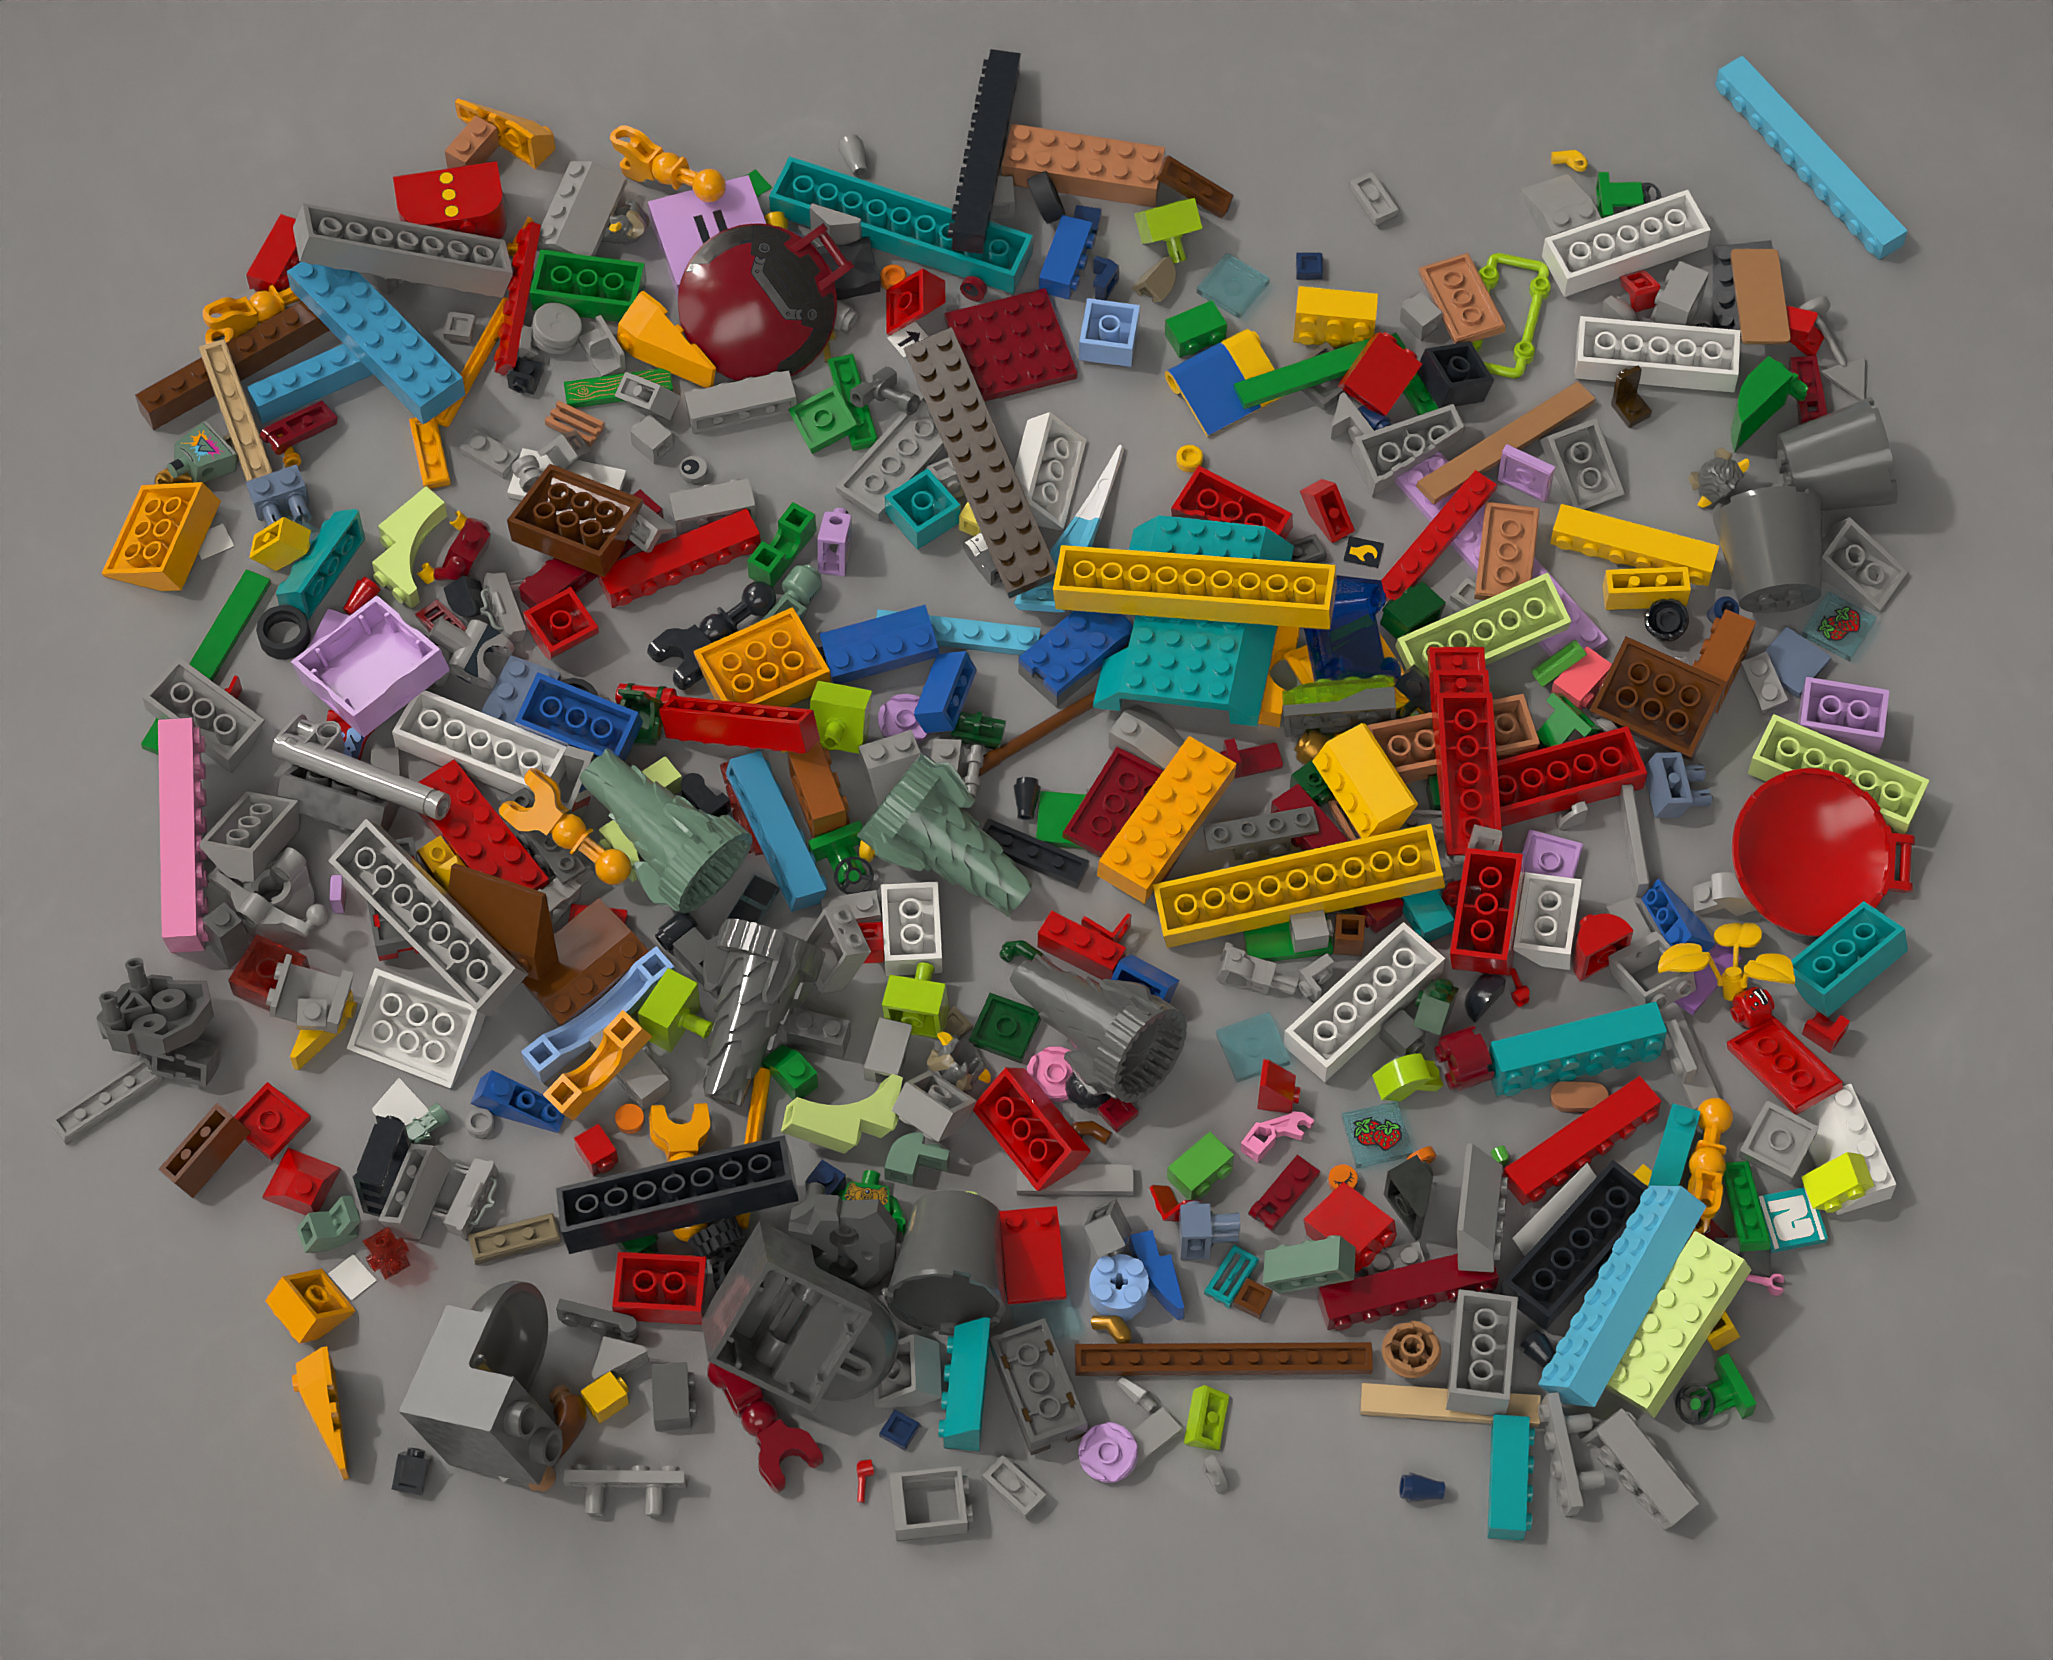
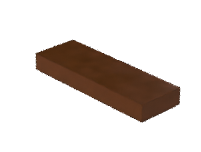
[1156,155,1234,219]

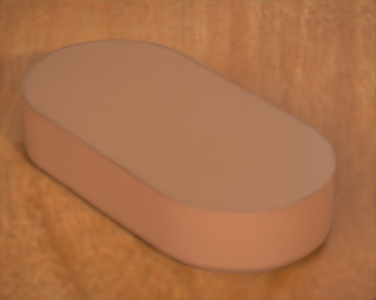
[1550,1081,1609,1112]

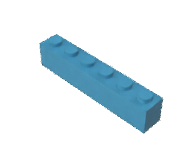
[247,344,373,424]
[726,751,827,912]

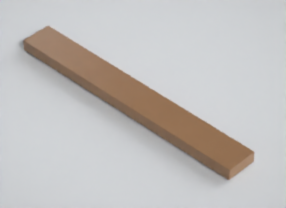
[1416,381,1595,505]

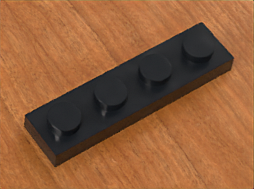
[982,818,1090,889]

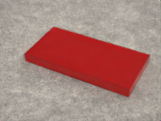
[1726,1016,1843,1115]

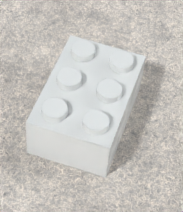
[881,882,942,976]

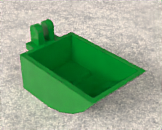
[1731,356,1808,452]

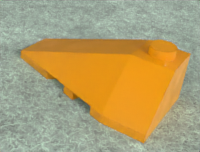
[455,98,556,169]
[616,291,716,388]
[292,1346,349,1480]

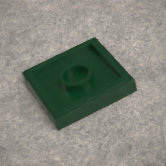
[969,993,1041,1064]

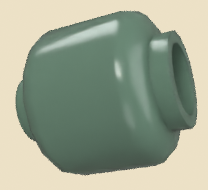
[782,564,822,605]

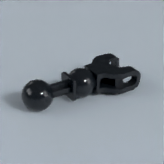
[647,581,776,690]

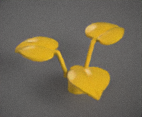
[1658,922,1795,1001]

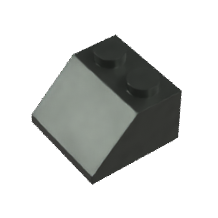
[1384,1155,1434,1240]

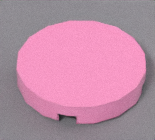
[1027,1047,1073,1102]

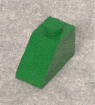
[761,1044,818,1100]

